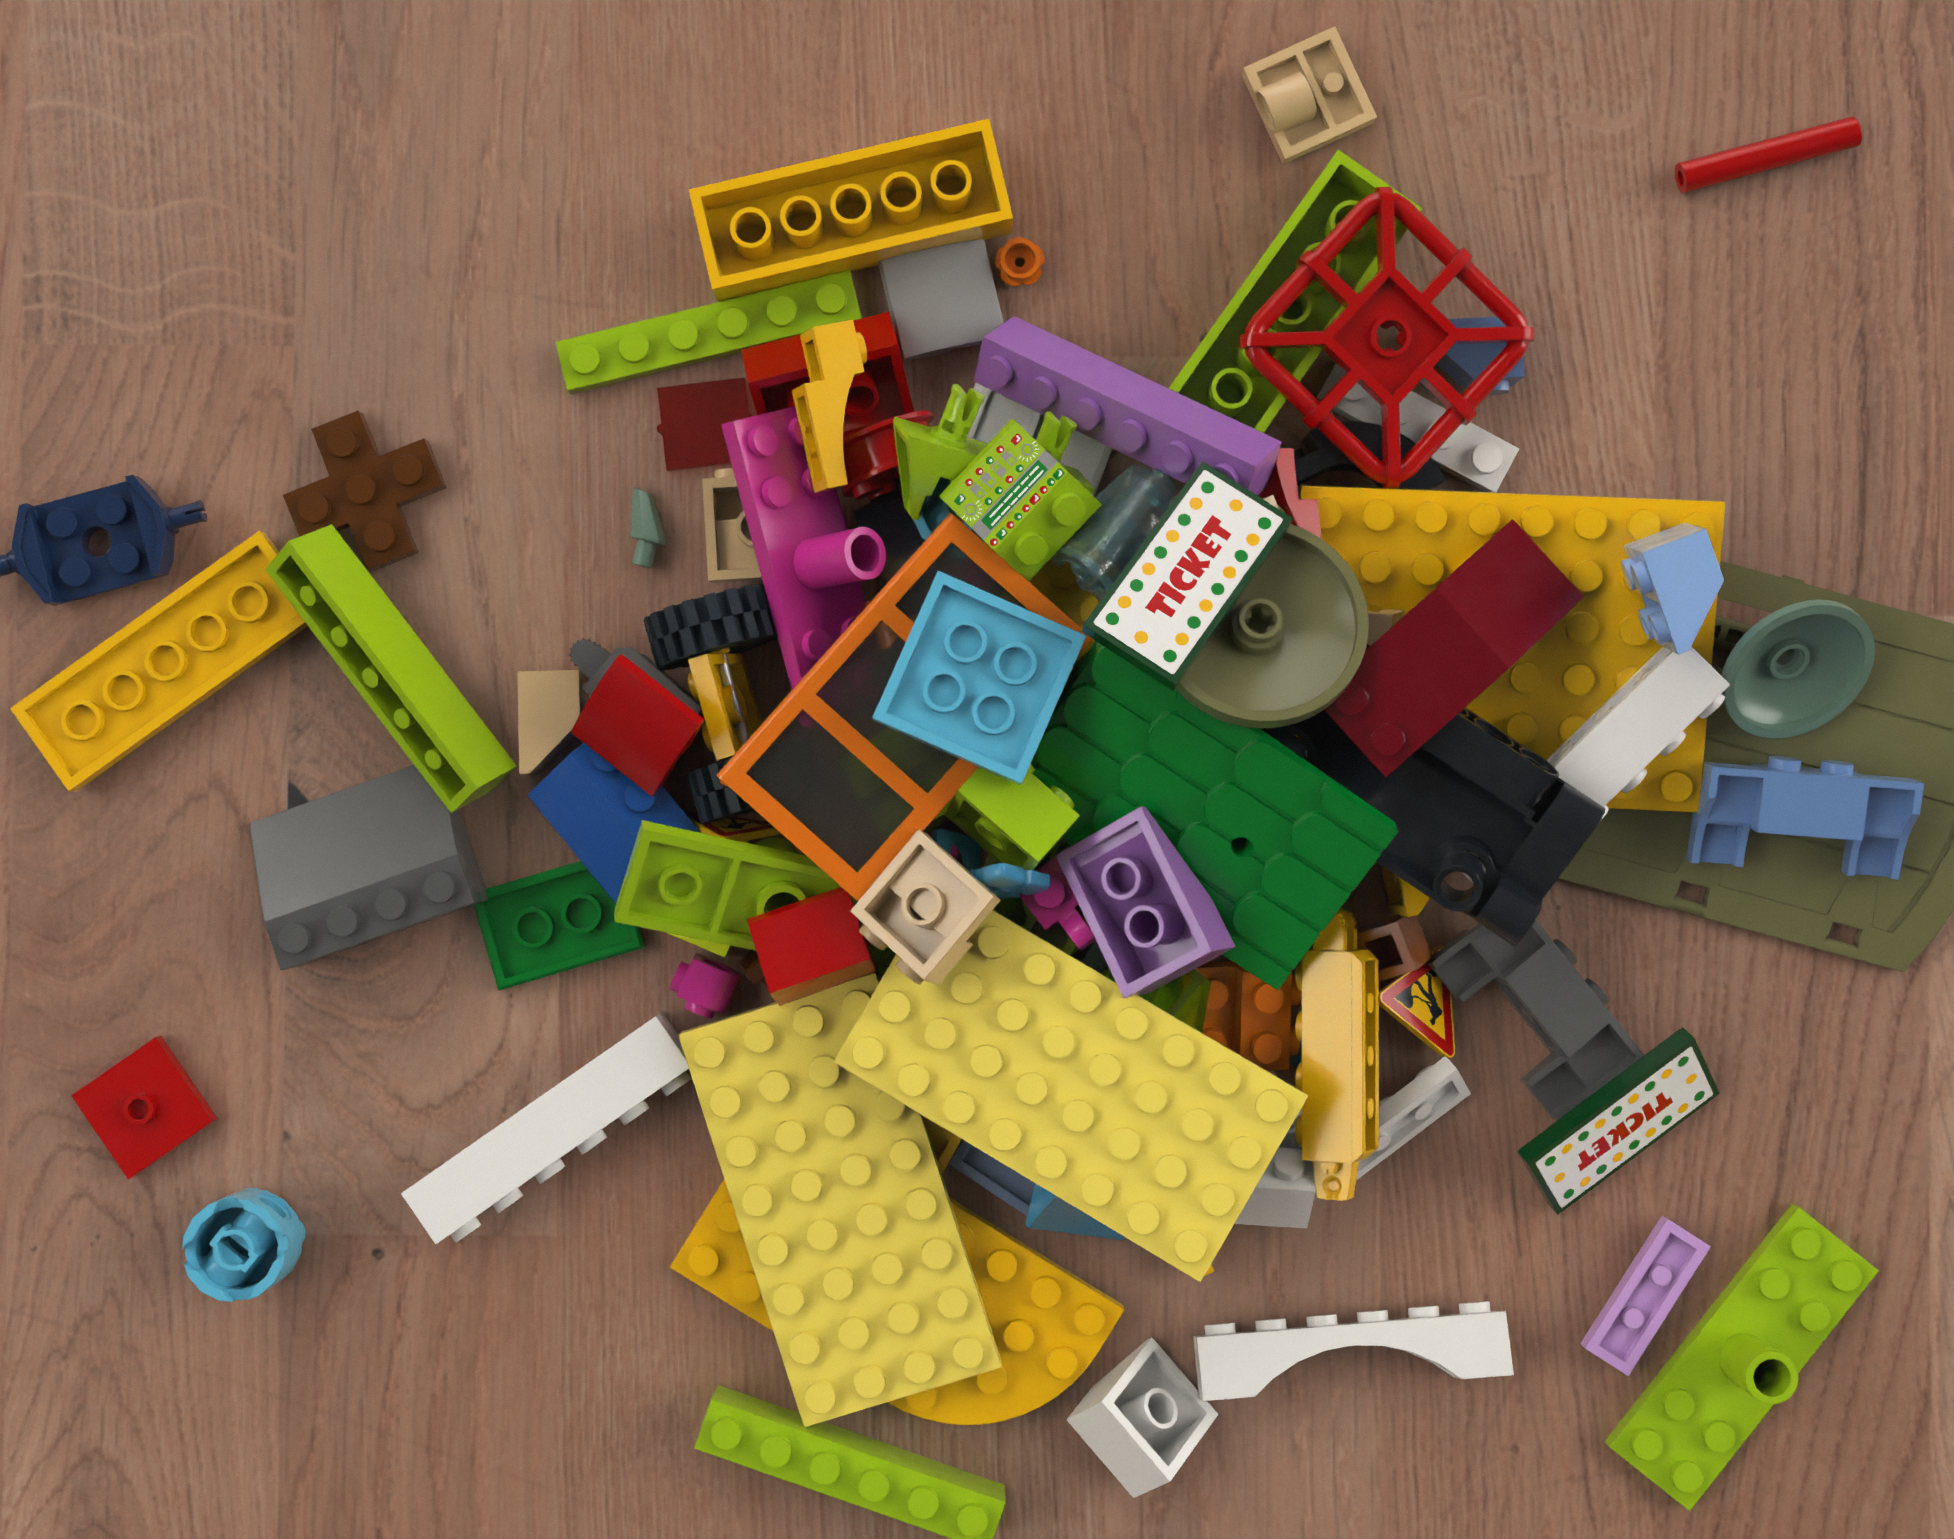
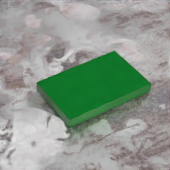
[474,861,647,991]

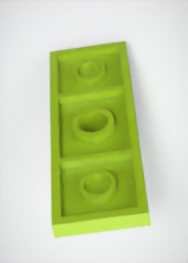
[614,820,896,977]
[1604,1204,1879,1511]

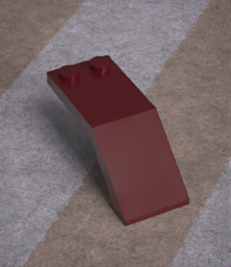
[1324,519,1584,777]

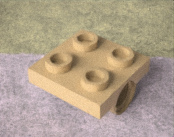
[1241,26,1377,165]

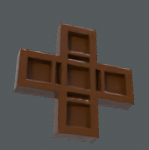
[283,411,447,572]

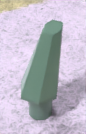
[629,487,667,568]

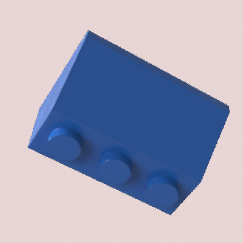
[527,743,701,904]

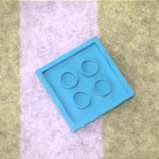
[872,571,1086,786]

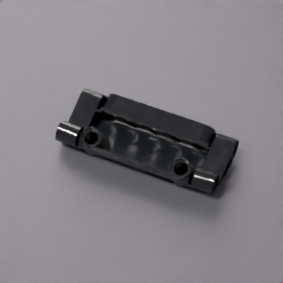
[1260,644,1606,946]

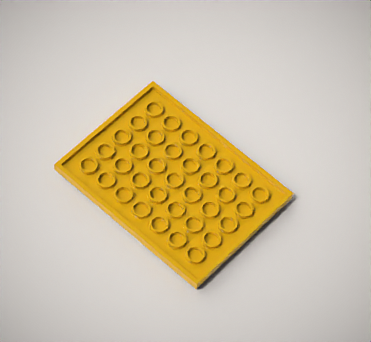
[1293,485,1725,813]

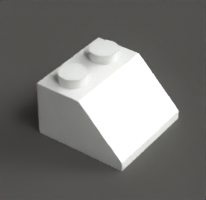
[1067,1337,1218,1498]

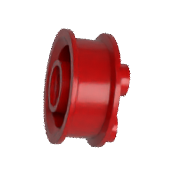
[841,410,934,502]

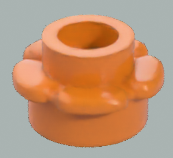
[995,237,1045,287]

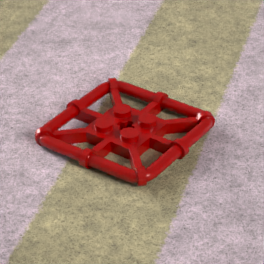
[1239,187,1534,489]

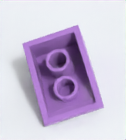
[1055,806,1235,998]

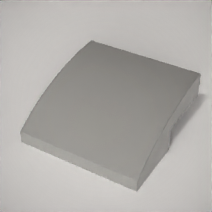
[878,239,1004,361]

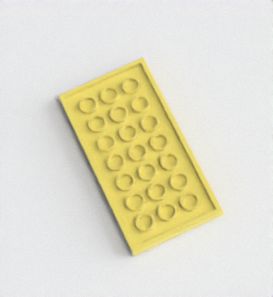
[833,910,1308,1282]
[678,973,1002,1427]

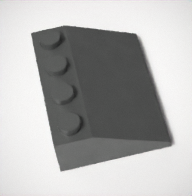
[249,765,490,970]

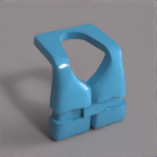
[932,828,1050,899]

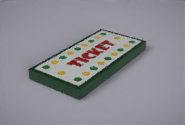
[1082,461,1293,691]
[1517,1028,1720,1215]

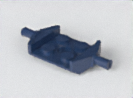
[0,474,207,606]

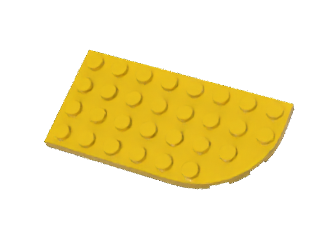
[670,1179,1124,1425]

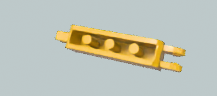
[1295,907,1379,1201]

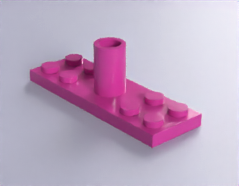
[721,407,886,728]

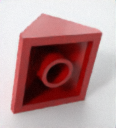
[747,887,879,1006]

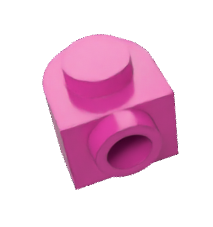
[669,953,742,1018]

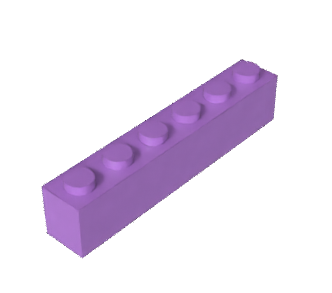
[974,316,1282,495]

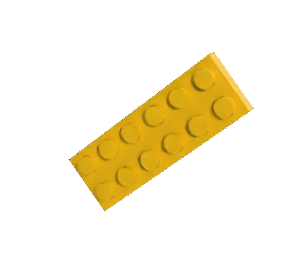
[10,530,308,792]

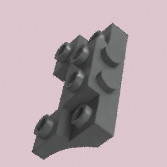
[1426,920,1644,1120]

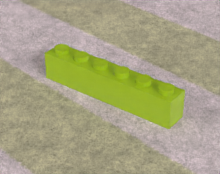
[265,524,517,814]
[694,1385,1006,1539]

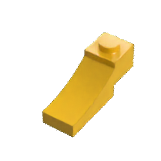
[792,320,867,493]

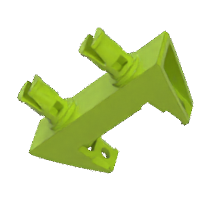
[893,384,1095,521]

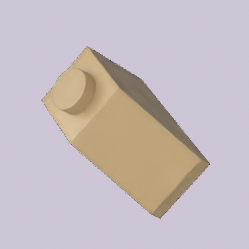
[517,670,590,775]

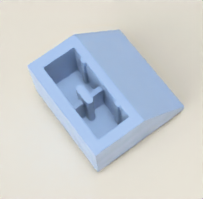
[1620,523,1724,655]

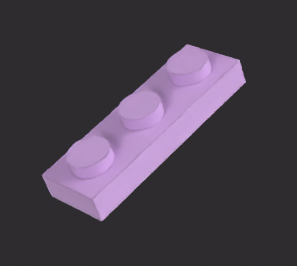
[1580,1216,1711,1376]

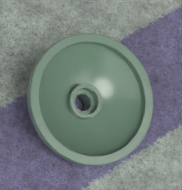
[1721,600,1875,738]

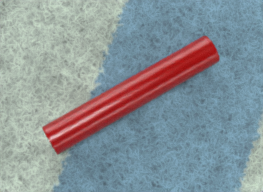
[1675,116,1862,193]

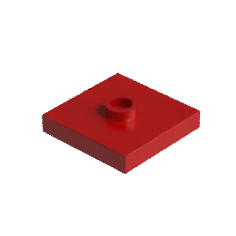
[71,1036,218,1180]

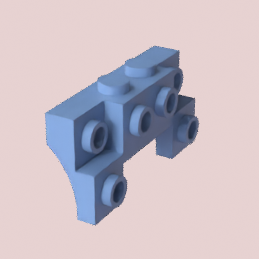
[1686,756,1924,880]

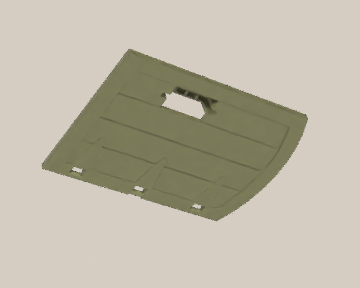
[1559,561,1954,972]

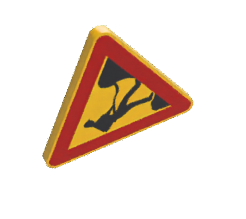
[684,811,781,843]
[1379,946,1455,1058]

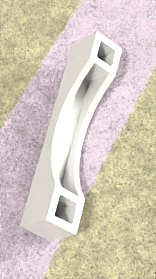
[1193,1301,1514,1401]

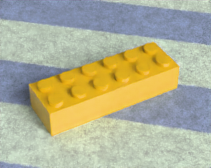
[688,119,1013,302]

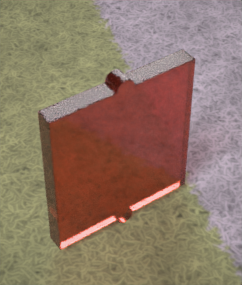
[657,377,753,471]

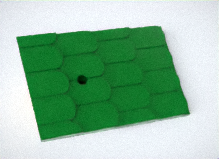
[1031,641,1399,990]

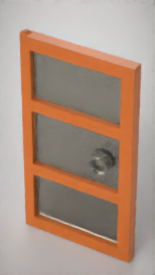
[716,513,1093,901]

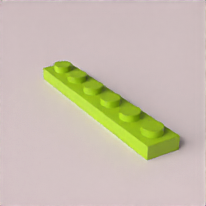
[555,270,862,394]

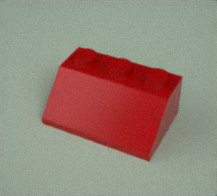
[741,311,915,438]

